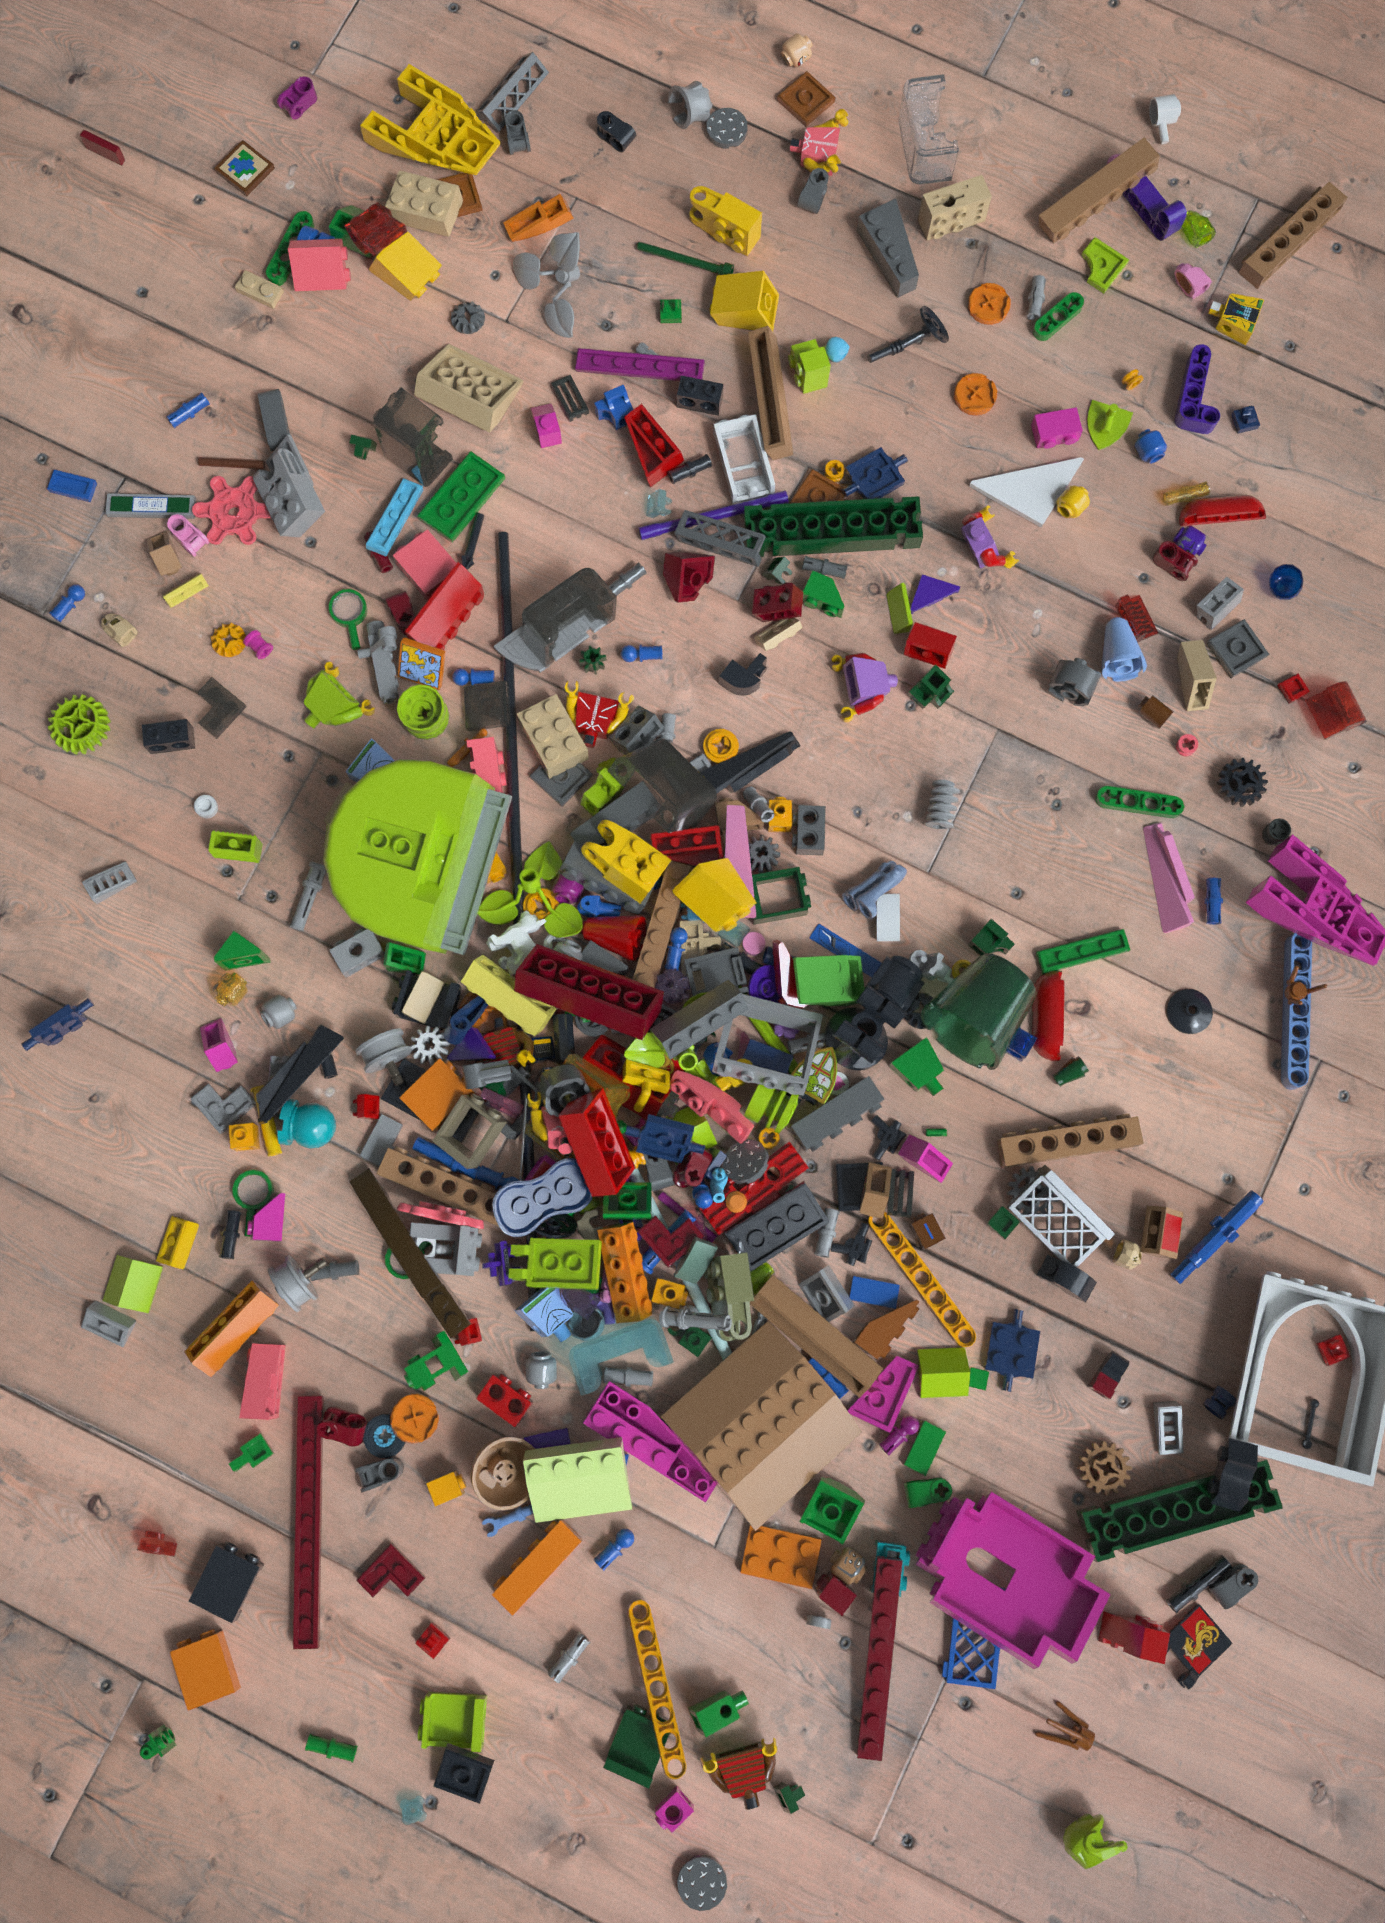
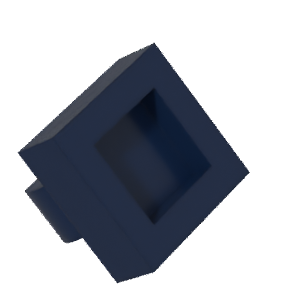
[1231,405,1260,434]

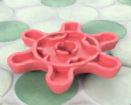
[192,476,271,545]
[397,1201,484,1229]

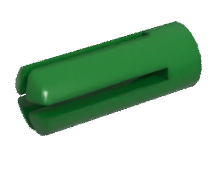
[925,1128,947,1137]

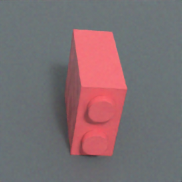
[288,239,351,291]
[393,529,456,602]

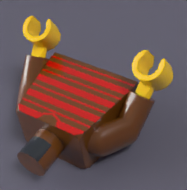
[475,1017,535,1070]
[700,1738,777,1810]

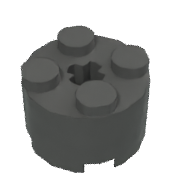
[1048,658,1101,706]
[539,1064,591,1117]

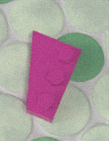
[848,1356,919,1433]

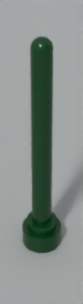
[636,242,734,275]

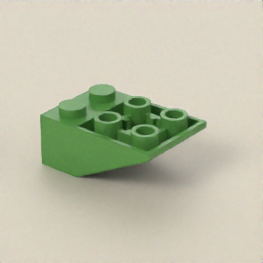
[793,955,864,1007]

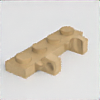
[680,920,721,1006]

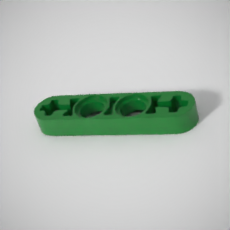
[266,211,315,286]
[1095,786,1185,818]

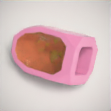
[1174,263,1212,299]

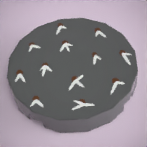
[707,108,748,149]
[723,1139,769,1184]
[677,1855,727,1911]

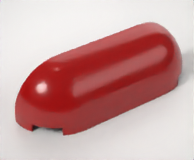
[1179,495,1266,526]
[1032,971,1065,1061]

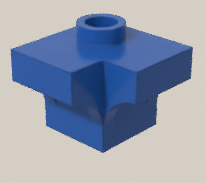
[594,385,634,430]

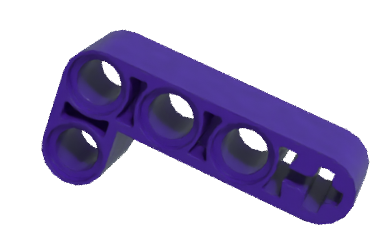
[1123,176,1187,241]
[1174,344,1220,434]

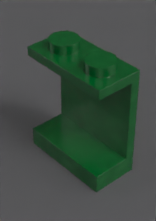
[603,1704,671,1789]

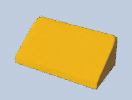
[156,1216,199,1269]

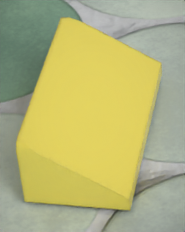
[163,573,209,608]

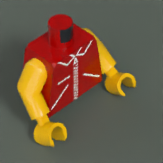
[565,681,634,748]

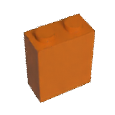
[400,1058,475,1133]
[170,1629,241,1711]

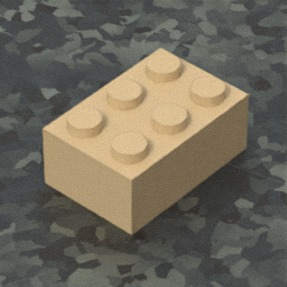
[385,170,463,237]
[517,694,589,779]

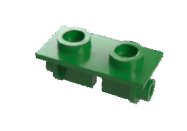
[140,1724,176,1760]

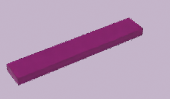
[575,348,705,381]

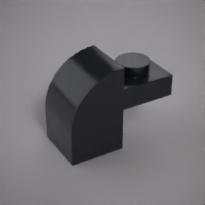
[719,653,767,696]
[1037,1255,1097,1303]

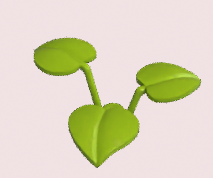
[477,841,583,938]
[624,992,719,1088]

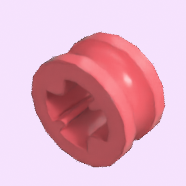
[1176,734,1198,757]

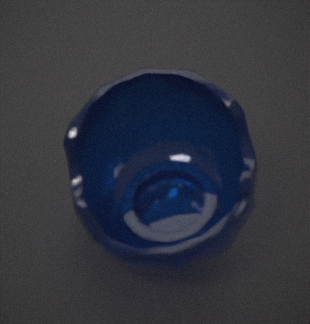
[1269,564,1304,600]

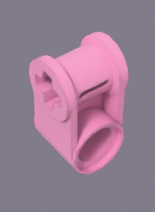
[167,514,210,557]

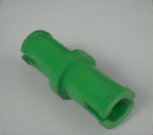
[305,1734,358,1763]

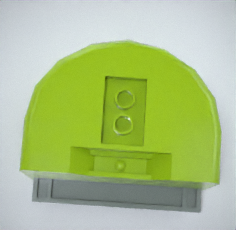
[323,759,512,955]

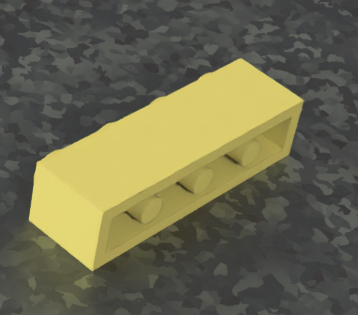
[461,955,556,1037]

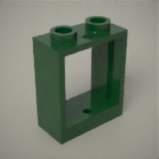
[752,867,811,925]

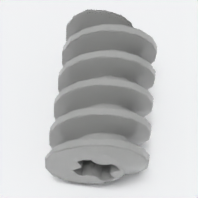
[925,779,960,830]

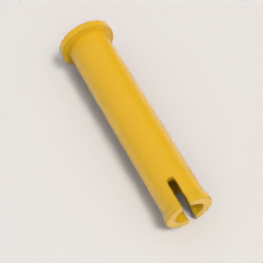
[250,1085,282,1157]

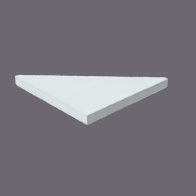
[969,457,1084,527]

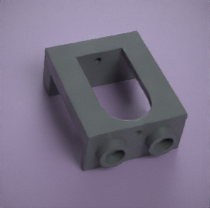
[484,1065,545,1140]

